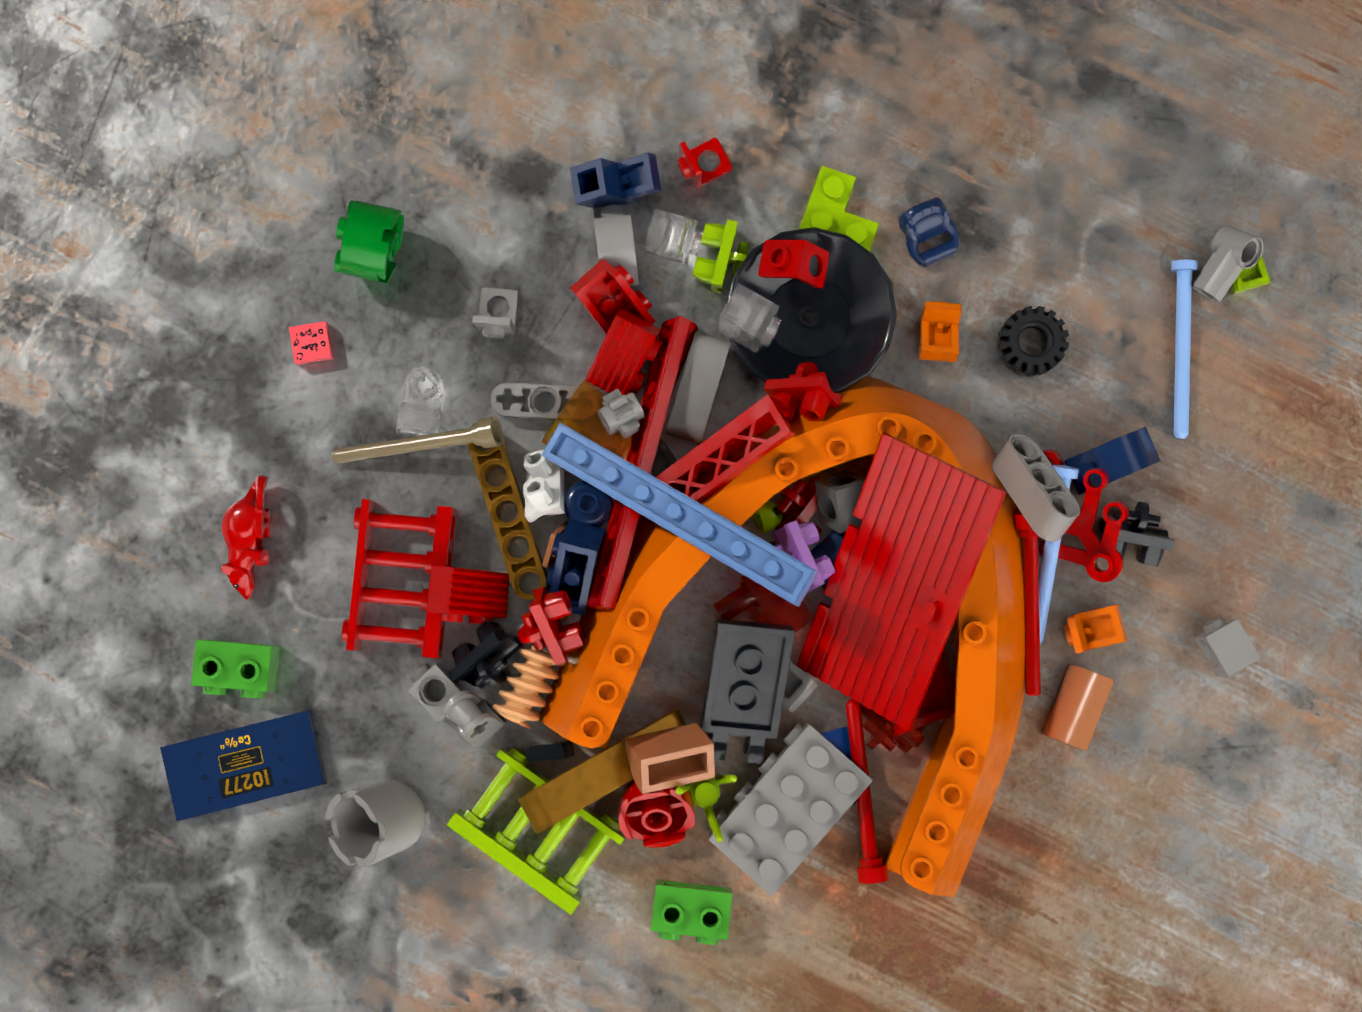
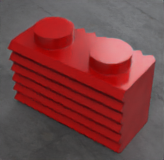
[585,309,663,395]
[427,566,510,624]

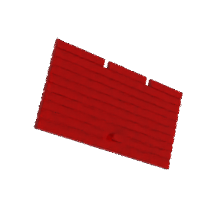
[796,433,1007,731]

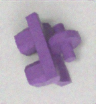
[772,520,835,592]

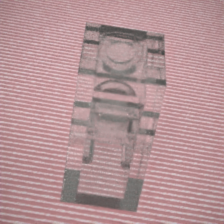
[717,283,781,353]

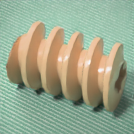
[492,644,566,729]

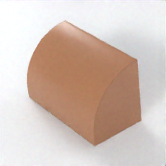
[1041,665,1114,751]
[625,723,715,794]

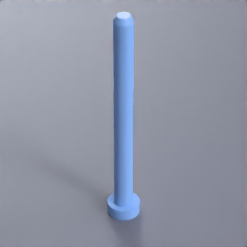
[1171,259,1198,439]
[1039,465,1079,644]

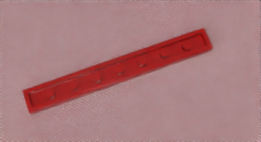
[587,316,691,610]

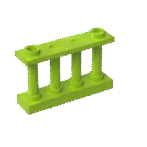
[446,746,625,915]

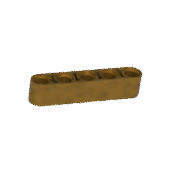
[467,438,548,601]
[518,709,687,834]

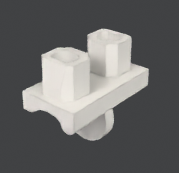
[523,450,567,522]

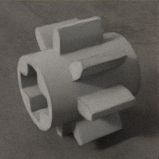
[597,389,645,439]

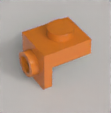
[919,301,962,362]
[1064,604,1128,654]

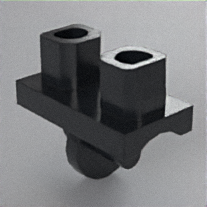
[1098,501,1175,567]
[448,621,522,689]

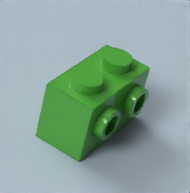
[191,639,281,698]
[651,879,733,945]

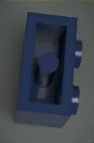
[546,520,606,616]

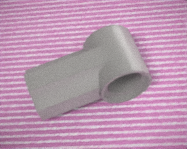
[1192,225,1264,303]

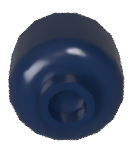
[564,481,613,528]

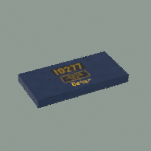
[160,710,327,821]

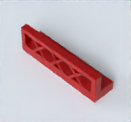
[656,394,795,503]

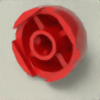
[618,779,695,848]

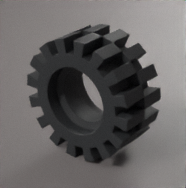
[997,306,1069,377]

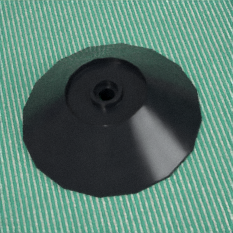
[724,227,897,393]

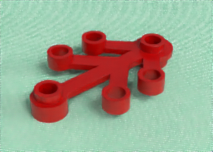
[1020,449,1129,582]

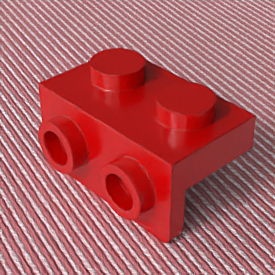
[570,259,656,335]

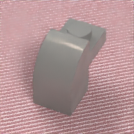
[593,204,639,286]

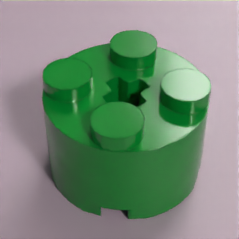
[334,200,404,284]

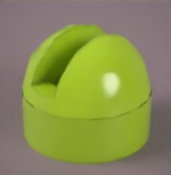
[753,501,782,533]

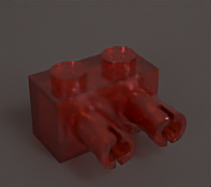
[712,575,815,632]

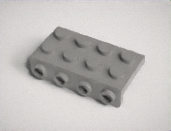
[707,722,873,896]

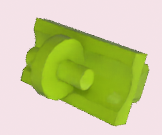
[692,219,750,294]

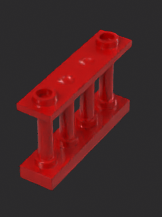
[341,499,457,658]

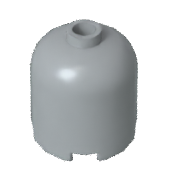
[326,779,425,867]

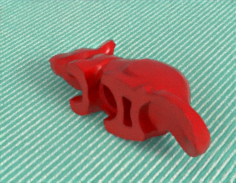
[221,475,271,600]

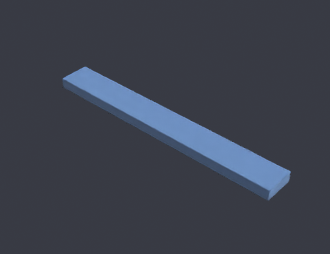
[541,422,819,606]

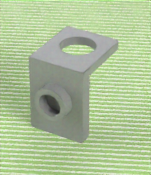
[472,287,519,338]

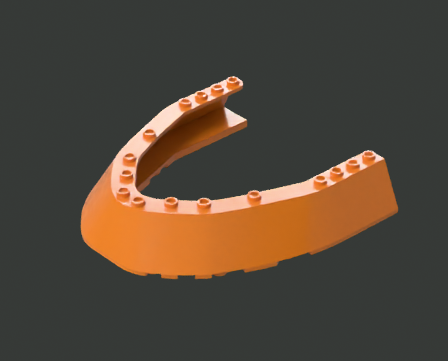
[539,377,1025,897]

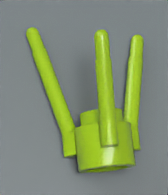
[676,773,737,842]

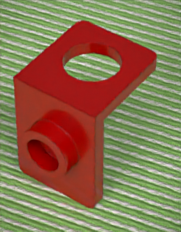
[676,138,732,189]
[758,240,829,288]

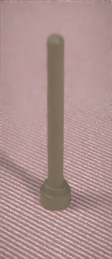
[331,416,503,463]

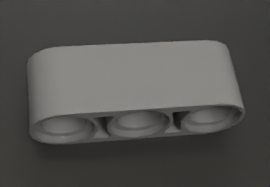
[665,332,731,444]
[992,433,1080,542]

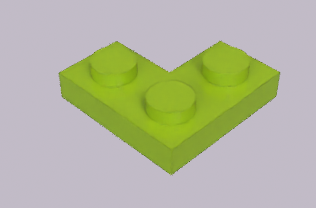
[799,165,879,251]

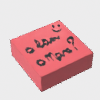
[289,321,334,366]

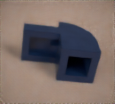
[570,152,662,208]
[1064,427,1161,495]

